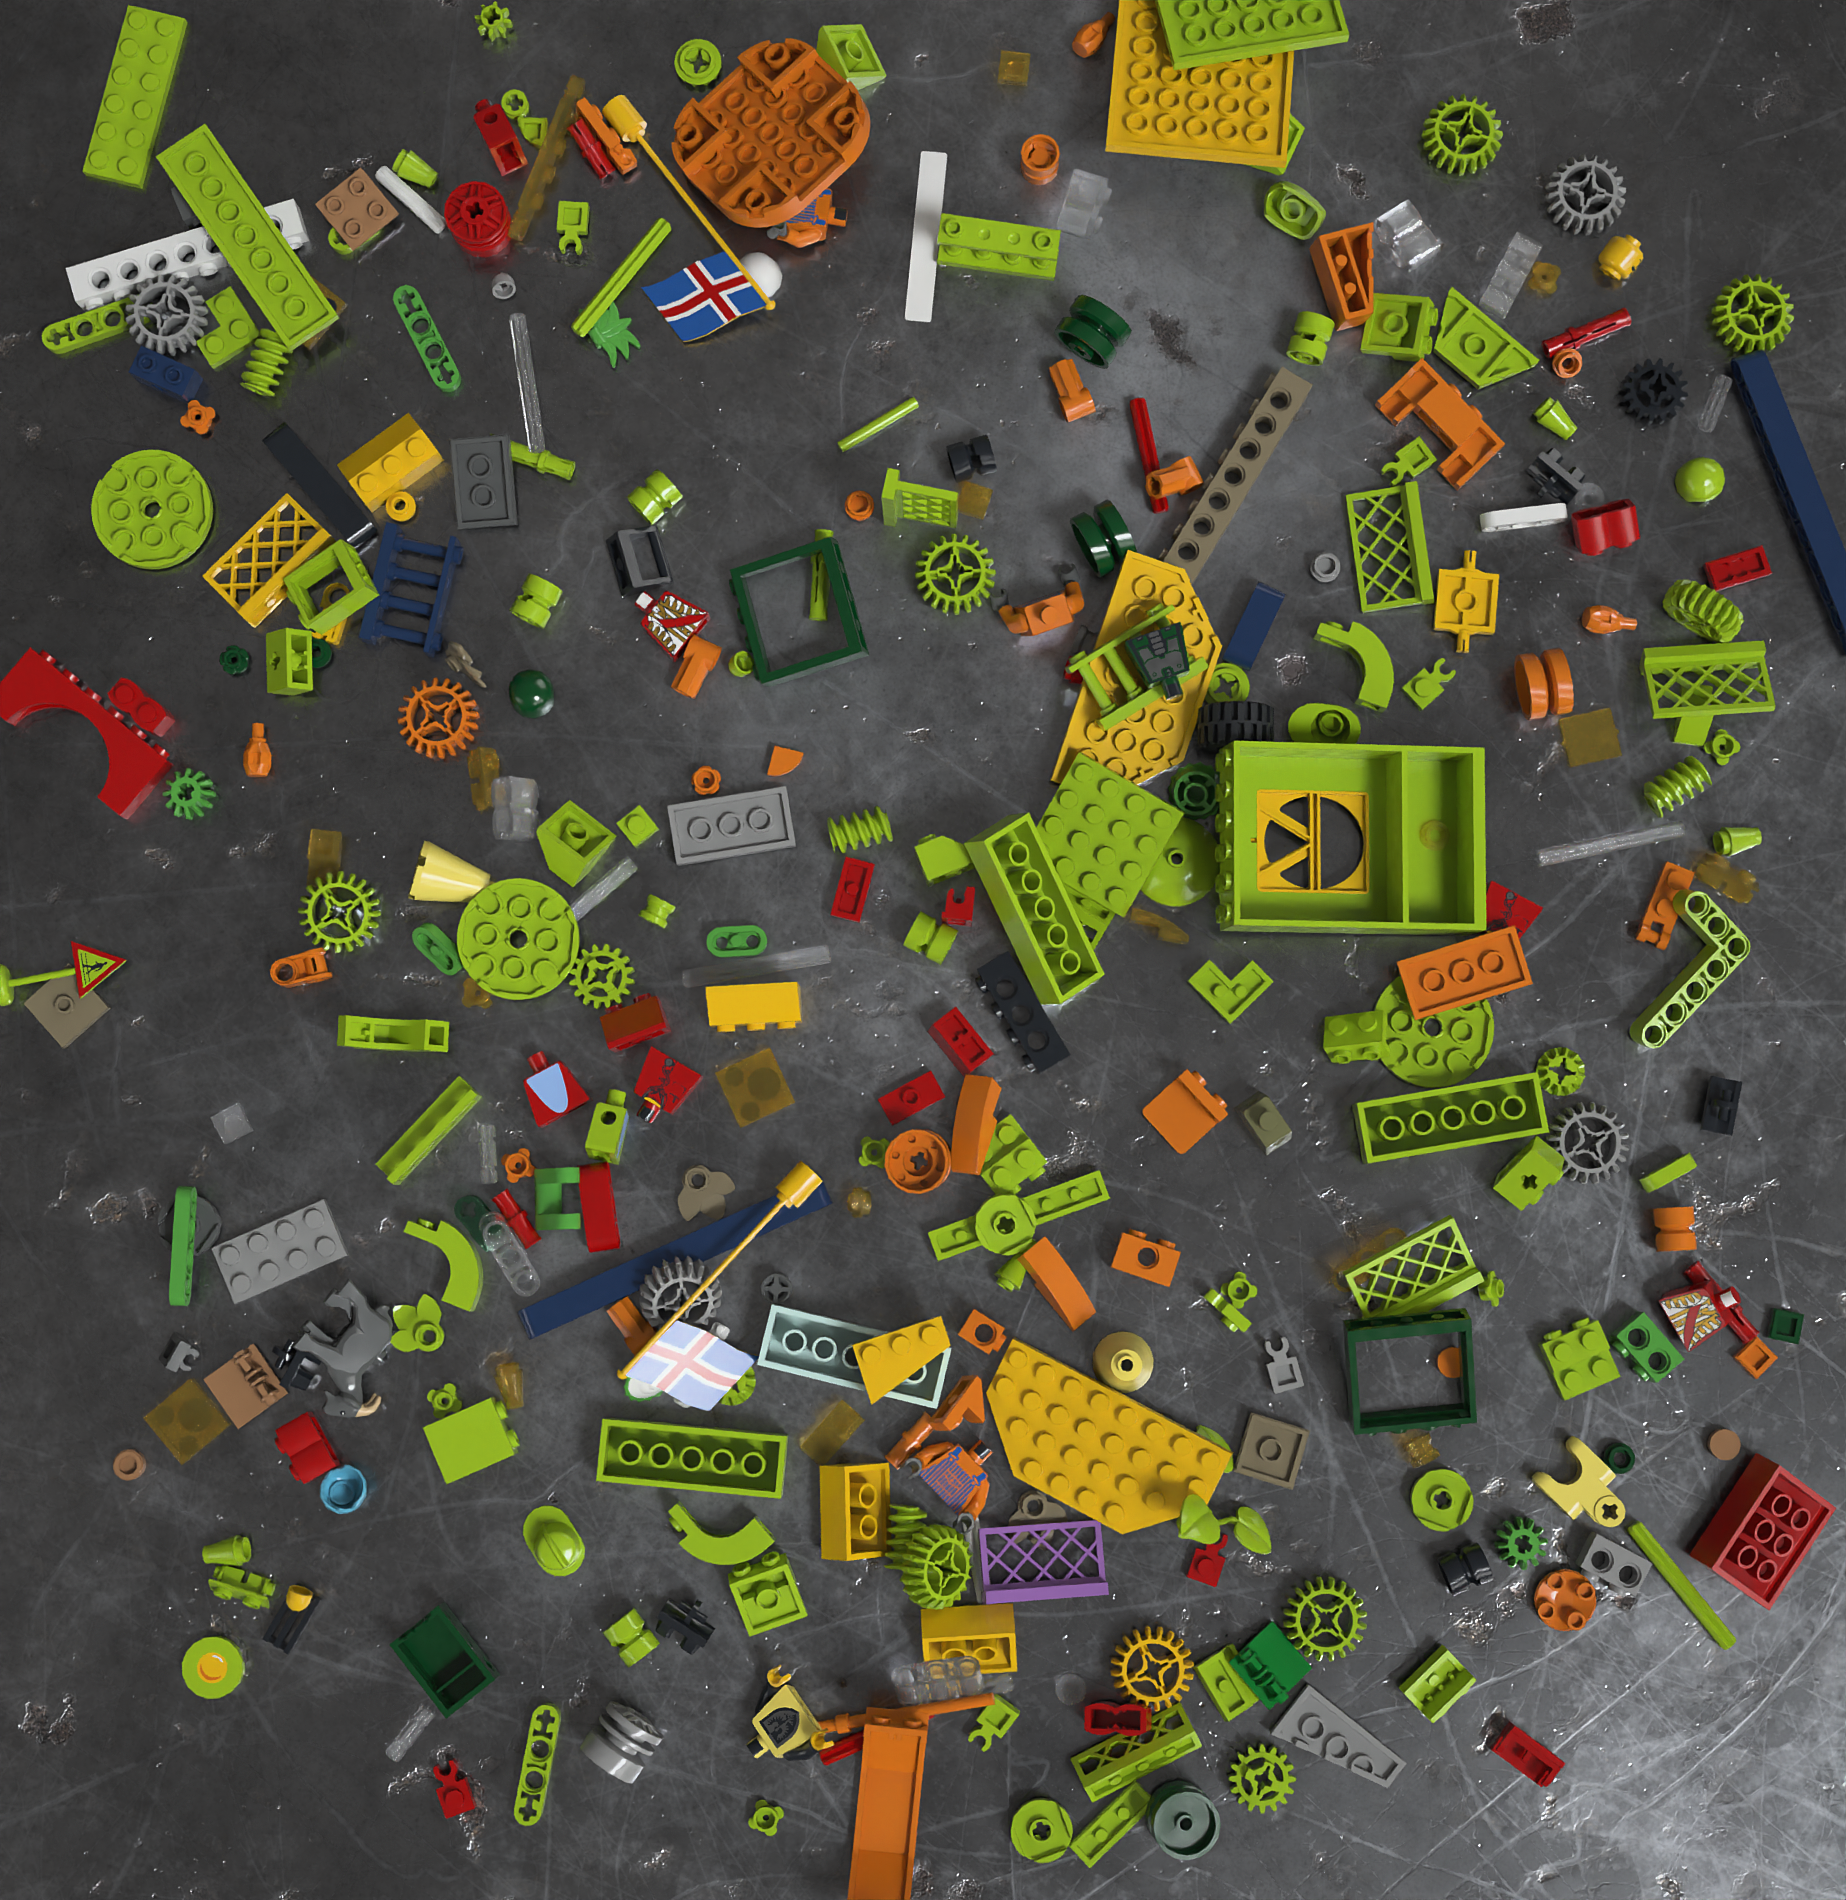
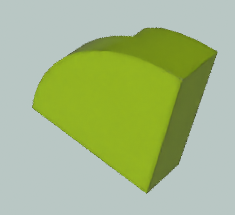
[518,117,548,150]

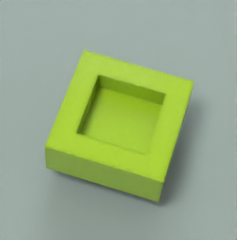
[616,805,659,848]

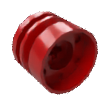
[444,181,513,258]

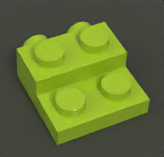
[1360,293,1438,362]
[980,1114,1047,1195]
[1538,1317,1621,1401]
[728,1552,808,1637]

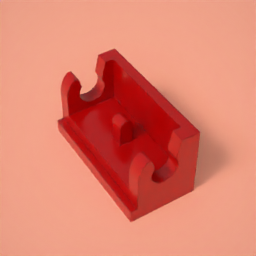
[941,886,975,927]
[927,1007,994,1078]
[1490,1721,1566,1787]

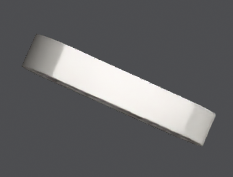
[1480,503,1568,532]

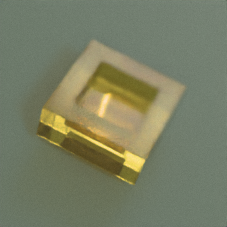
[998,50,1031,86]

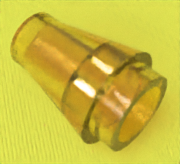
[493,1362,524,1409]

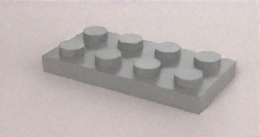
[667,786,796,866]
[211,1199,349,1304]

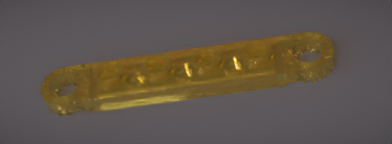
[508,75,585,242]

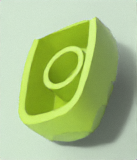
[1264,181,1326,240]

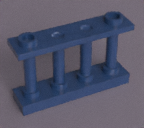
[359,522,463,658]

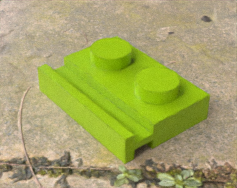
[1193,1643,1259,1722]

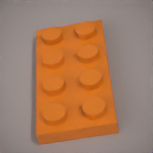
[1396,925,1533,1020]

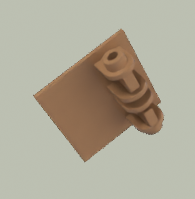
[315,168,399,251]
[203,1343,288,1429]

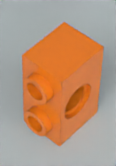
[1110,1229,1181,1287]

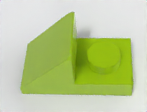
[1673,683,1714,747]

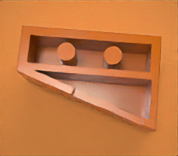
[1309,222,1374,331]

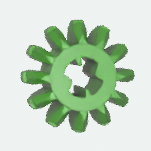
[162,768,216,820]
[1494,1516,1548,1570]

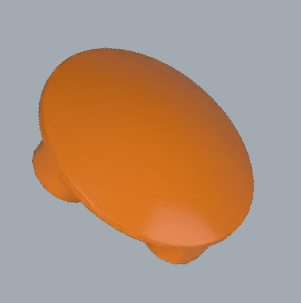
[1534,1569,1596,1631]

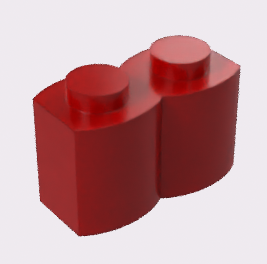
[1571,499,1640,556]
[107,678,175,737]
[274,1411,341,1484]
[1084,1701,1152,1736]

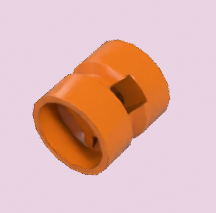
[1020,134,1060,185]
[1653,1206,1697,1252]

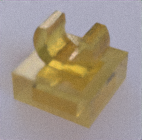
[958,481,993,520]

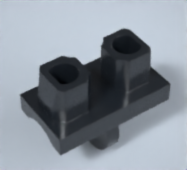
[1526,448,1585,505]
[1700,1076,1742,1136]
[272,1339,321,1391]
[655,1598,715,1655]

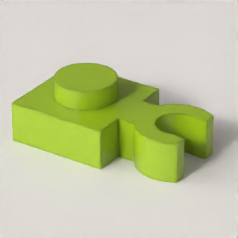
[557,201,590,255]
[1380,436,1437,487]
[1401,658,1456,711]
[1203,1288,1252,1333]
[968,1693,1020,1752]

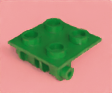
[1228,1621,1312,1710]

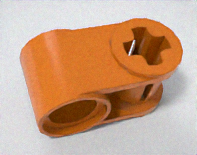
[270,948,333,988]

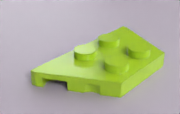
[1433,287,1540,390]

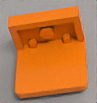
[1142,1069,1228,1154]

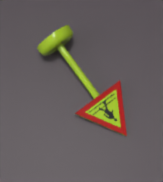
[0,941,127,1006]

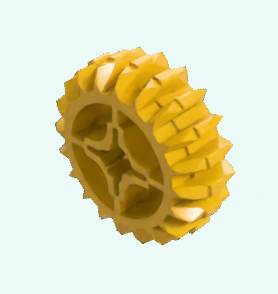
[1110,1626,1194,1711]

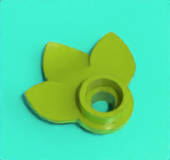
[390,1294,444,1352]

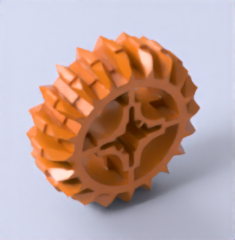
[397,677,480,759]

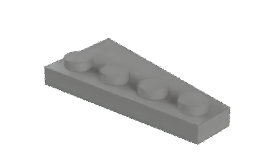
[1270,1683,1407,1788]

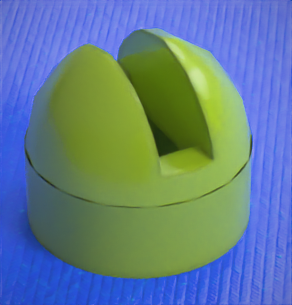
[728,651,754,677]

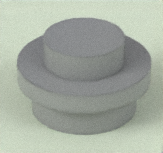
[1310,552,1340,583]

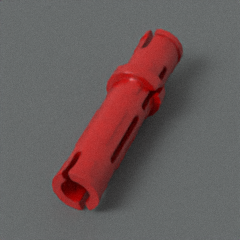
[1541,307,1631,358]
[1683,1261,1759,1344]

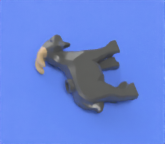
[291,1279,393,1417]

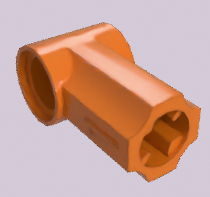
[1048,359,1096,423]
[1145,456,1204,499]
[671,635,722,699]
[606,1296,658,1356]

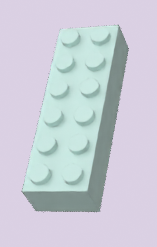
[757,1304,952,1409]

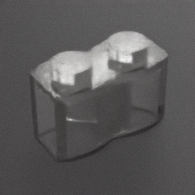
[1056,169,1112,240]
[1375,200,1441,273]
[491,776,540,842]

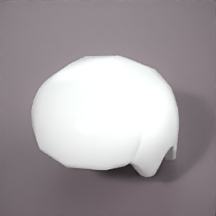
[739,252,782,298]

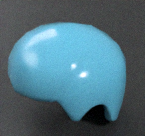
[320,1465,367,1514]

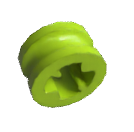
[501,89,529,120]

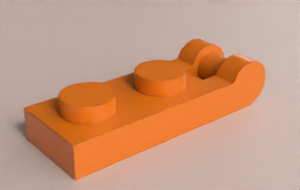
[1635,861,1695,951]

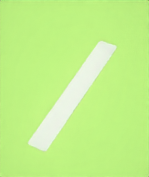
[905,151,947,322]

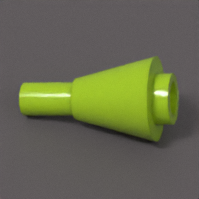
[994,1239,1037,1292]

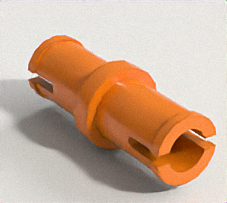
[884,1411,934,1470]

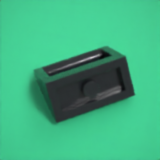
[606,525,674,597]

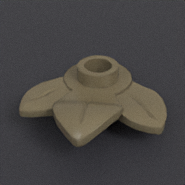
[445,641,486,688]
[678,1165,736,1221]
[1008,1490,1068,1551]

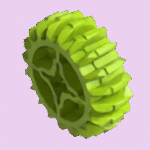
[1421,94,1503,176]
[1712,274,1794,353]
[915,534,996,615]
[1662,579,1744,643]
[298,871,381,953]
[898,1524,974,1610]
[1283,1576,1367,1661]

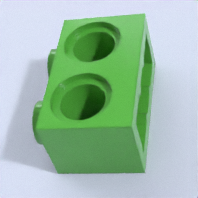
[1610,1311,1684,1383]

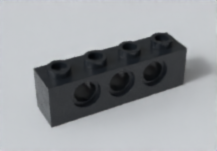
[975,951,1071,1075]

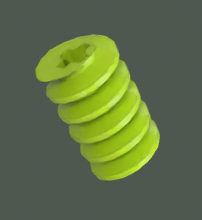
[239,328,293,397]
[1643,756,1712,818]
[827,805,893,854]
[884,1504,927,1570]

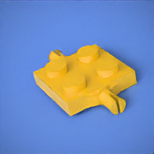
[1433,550,1499,653]

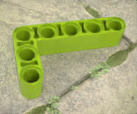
[1630,889,1751,1048]

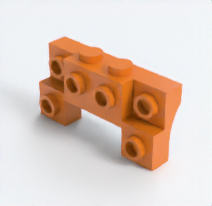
[1375,358,1505,491]

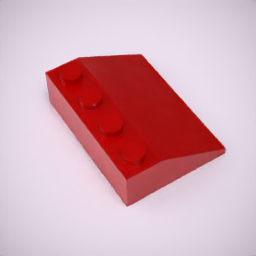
[1689,1453,1836,1611]

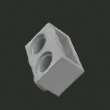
[1575,1531,1653,1597]

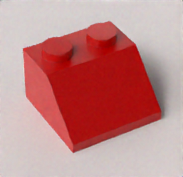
[599,993,671,1053]

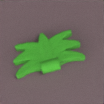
[578,301,640,368]

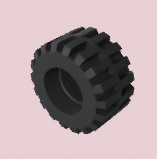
[1198,701,1274,753]

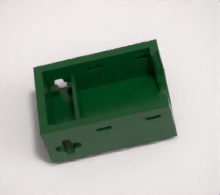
[389,1602,501,1719]

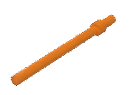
[817,1692,995,1734]

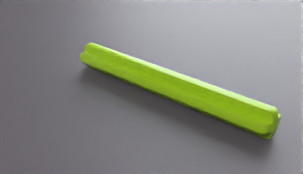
[571,217,671,337]
[1627,1521,1736,1650]

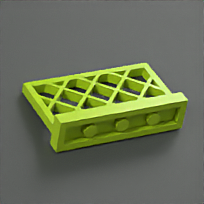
[881,468,958,529]
[1346,481,1435,613]
[1639,640,1776,719]
[1342,1215,1484,1318]

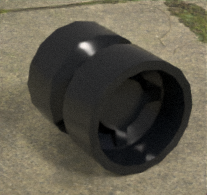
[946,434,997,483]
[1437,1542,1493,1596]

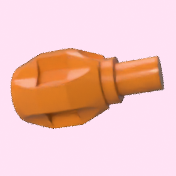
[1072,12,1116,58]
[1582,605,1637,634]
[243,723,272,777]

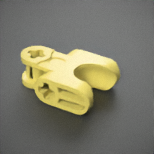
[1531,1436,1626,1527]

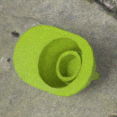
[1288,703,1361,744]
[523,1506,585,1576]

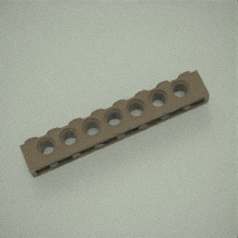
[1157,367,1313,585]

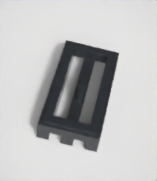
[262,1584,322,1655]

